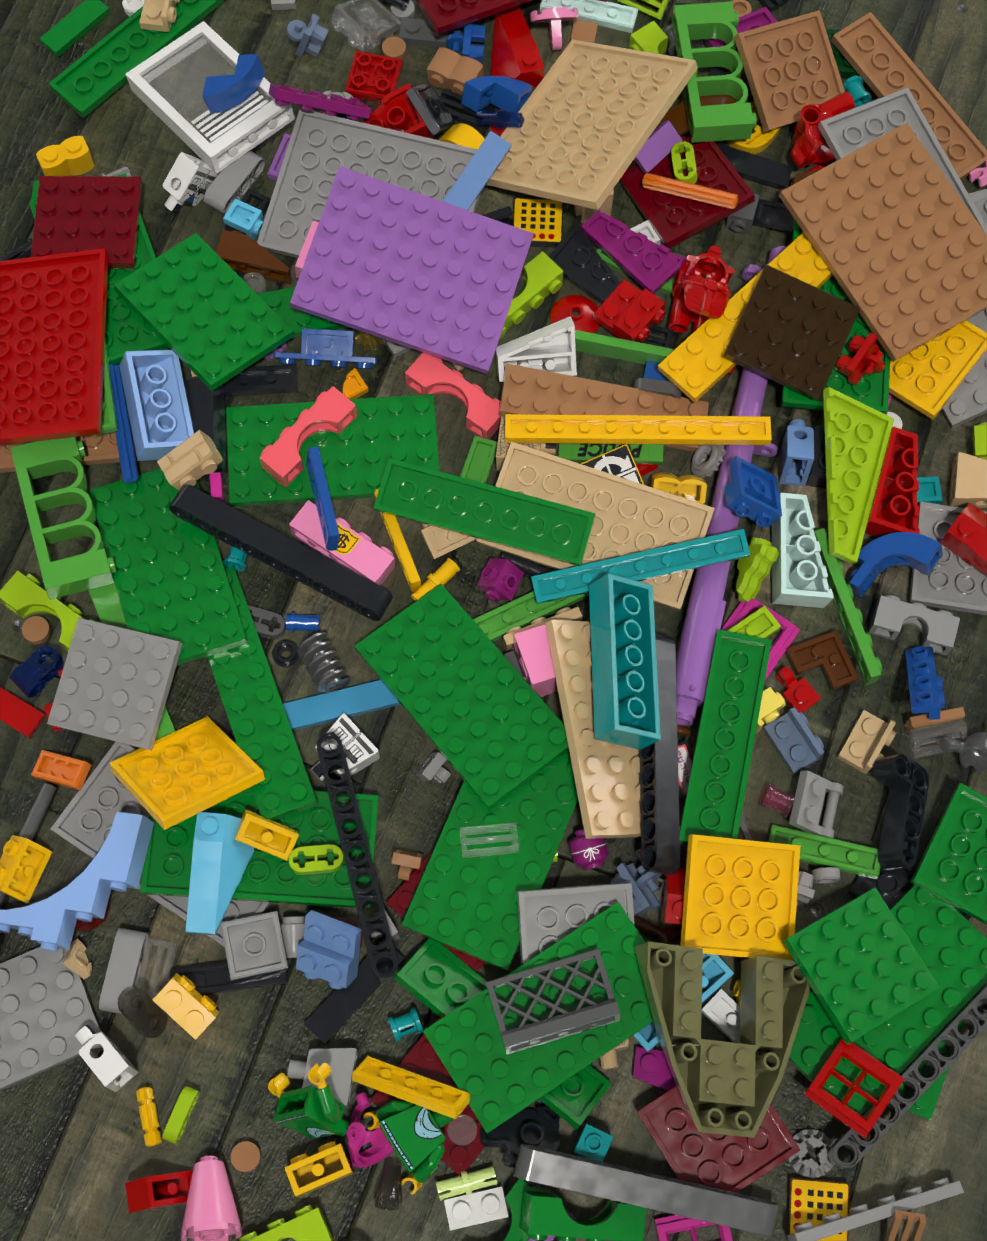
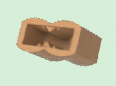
[426,47,484,96]

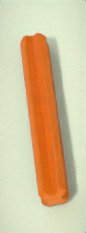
[642,173,738,209]

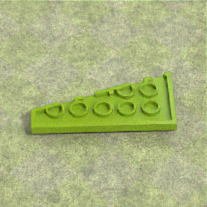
[823,387,894,564]

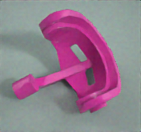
[346,1092,394,1168]

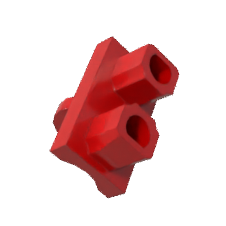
[837,333,885,386]

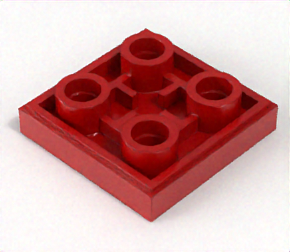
[345,51,403,103]

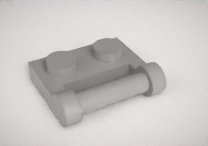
[789,770,844,839]

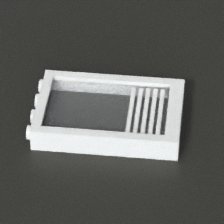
[125,21,295,174]

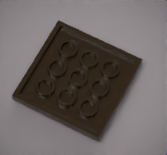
[723,264,860,401]

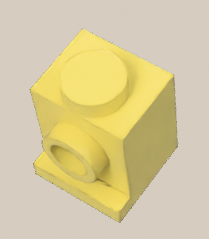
[756,687,786,733]

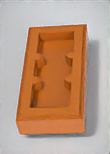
[31,750,92,791]

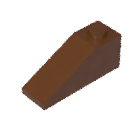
[216,230,292,285]

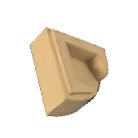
[62,938,92,980]

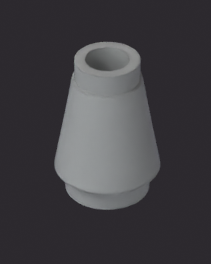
[280,916,305,958]

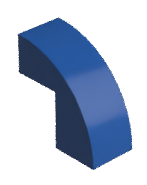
[202,54,265,113]
[461,76,532,116]

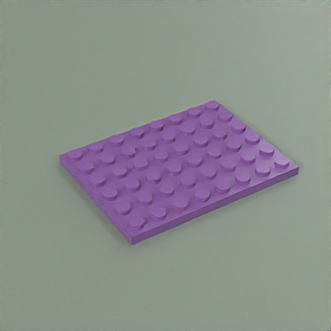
[290,166,534,374]

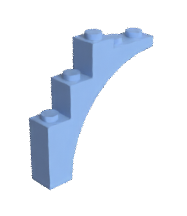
[0,812,154,952]

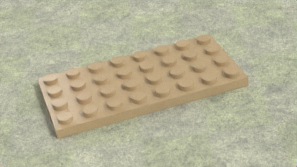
[476,441,715,611]
[545,620,680,839]

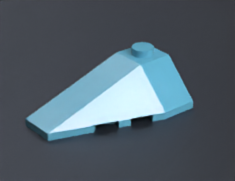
[185,812,255,935]

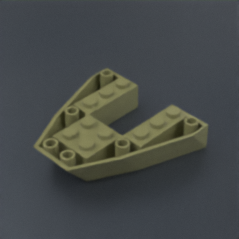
[634,942,810,1138]

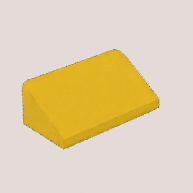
[235,809,299,861]

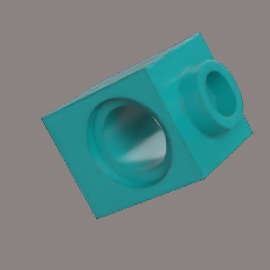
[572,1124,613,1162]

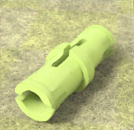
[435,1165,498,1201]

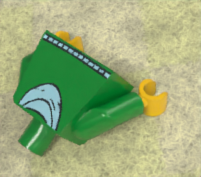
[268,1063,349,1138]
[363,1100,454,1195]

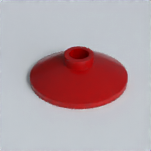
[550,295,600,334]

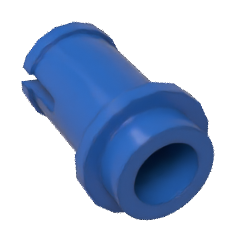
[286,612,319,633]

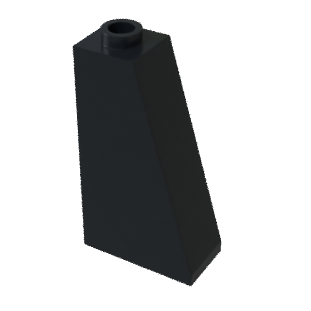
[183,378,227,478]

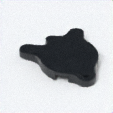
[480,1105,560,1187]

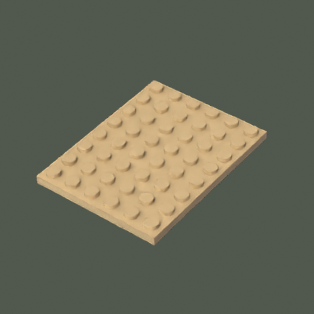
[486,39,698,210]

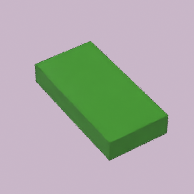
[460,435,498,484]

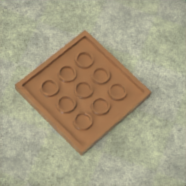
[734,10,845,132]

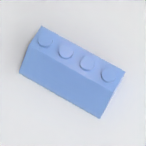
[119,350,194,461]

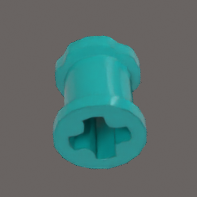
[843,75,872,108]
[223,546,248,572]
[388,1007,423,1042]

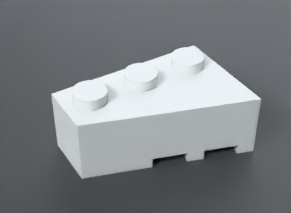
[495,316,577,382]

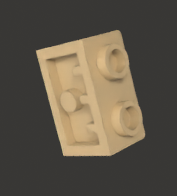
[139,0,180,32]
[417,523,477,559]
[837,710,897,774]

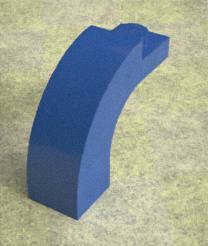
[850,532,943,598]

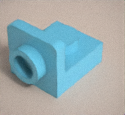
[223,199,264,240]

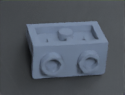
[762,707,824,775]

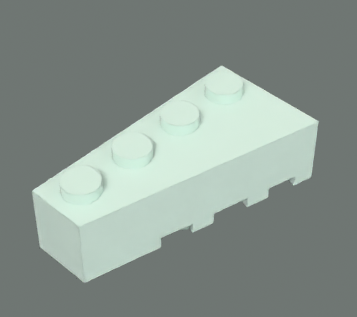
[772,493,834,608]

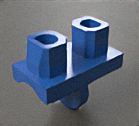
[446,22,486,62]

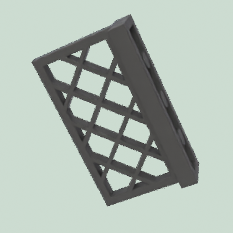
[486,949,620,1055]

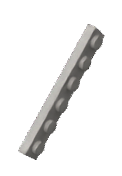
[787,1177,964,1241]

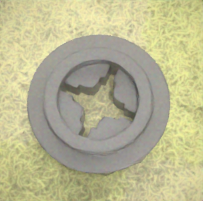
[691,445,726,478]
[789,1129,833,1178]

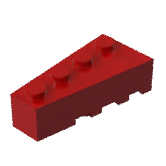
[865,427,920,537]

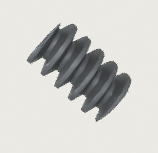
[297,632,350,694]

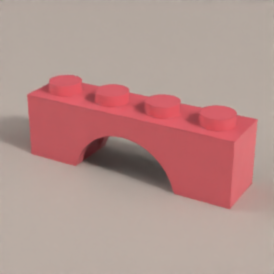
[405,353,501,439]
[260,386,358,488]

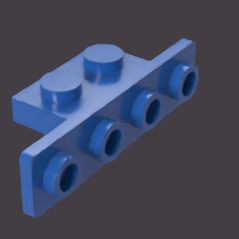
[273,328,378,369]
[905,646,945,720]

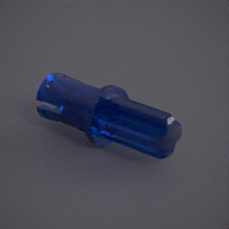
[476,109,525,129]

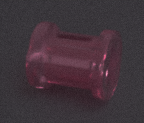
[761,784,795,817]

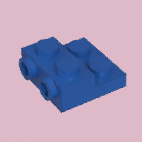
[725,456,782,527]

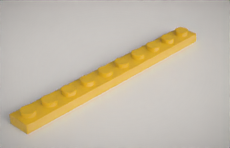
[505,414,772,445]

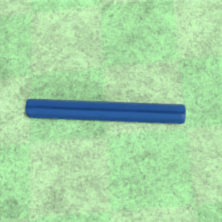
[109,364,139,484]

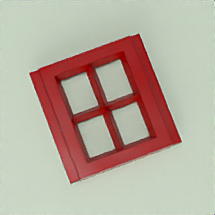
[804,1038,904,1139]

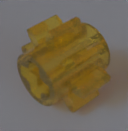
[355,329,385,351]

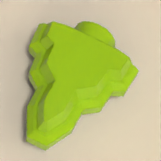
[736,537,779,602]

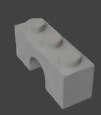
[868,595,960,656]

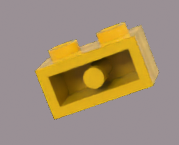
[153,973,219,1040]
[284,1141,354,1198]

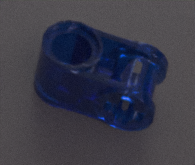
[9,646,64,698]

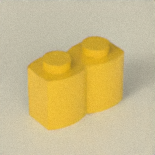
[36,136,95,176]
[651,472,707,504]

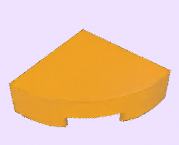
[343,368,369,399]

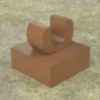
[391,849,424,881]

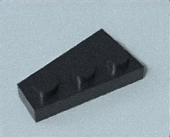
[548,223,620,304]

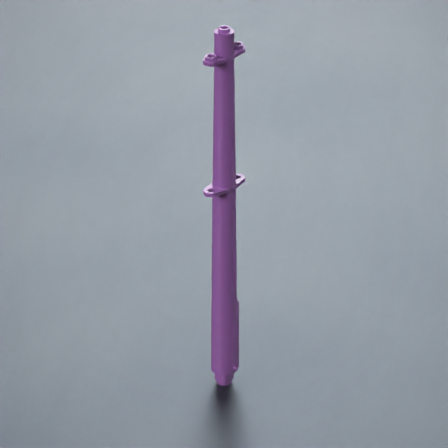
[676,246,786,726]

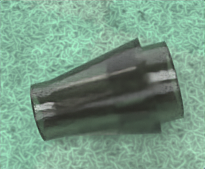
[373,1164,403,1211]

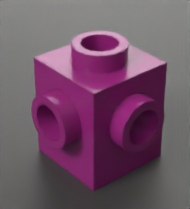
[477,558,524,602]

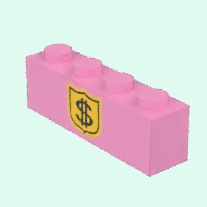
[289,500,395,586]

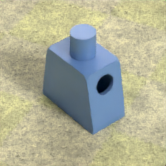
[779,419,814,486]

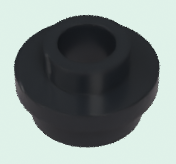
[272,640,299,668]

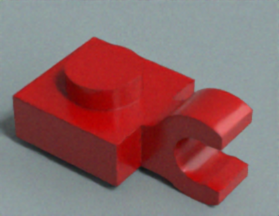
[775,666,821,713]

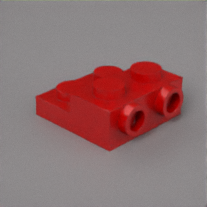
[593,279,666,342]

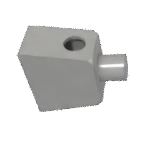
[287,1048,358,1108]

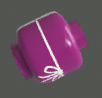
[569,829,609,871]

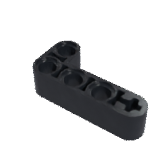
[873,754,929,871]

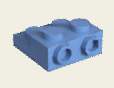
[296,910,362,989]

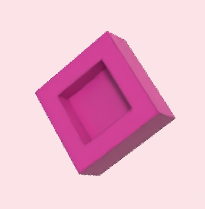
[210,472,225,503]

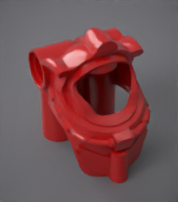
[791,92,855,169]
[668,246,735,333]

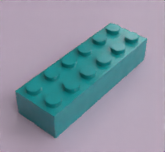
[589,573,661,750]

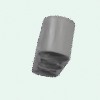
[203,151,266,215]
[99,928,149,1015]

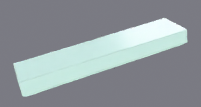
[540,0,639,33]

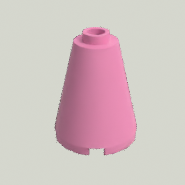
[181,1156,242,1241]

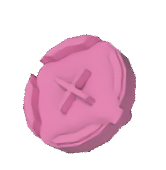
[530,7,579,51]

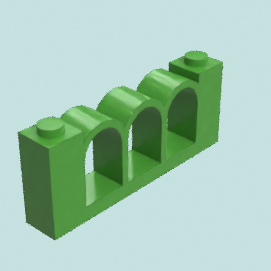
[672,2,757,143]
[10,437,117,600]

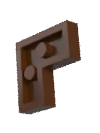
[786,630,859,691]

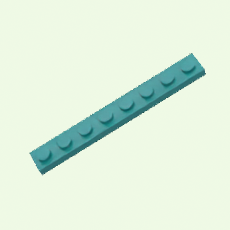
[531,529,750,604]

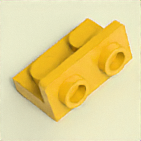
[0,835,52,904]

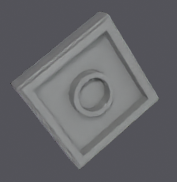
[221,911,288,981]

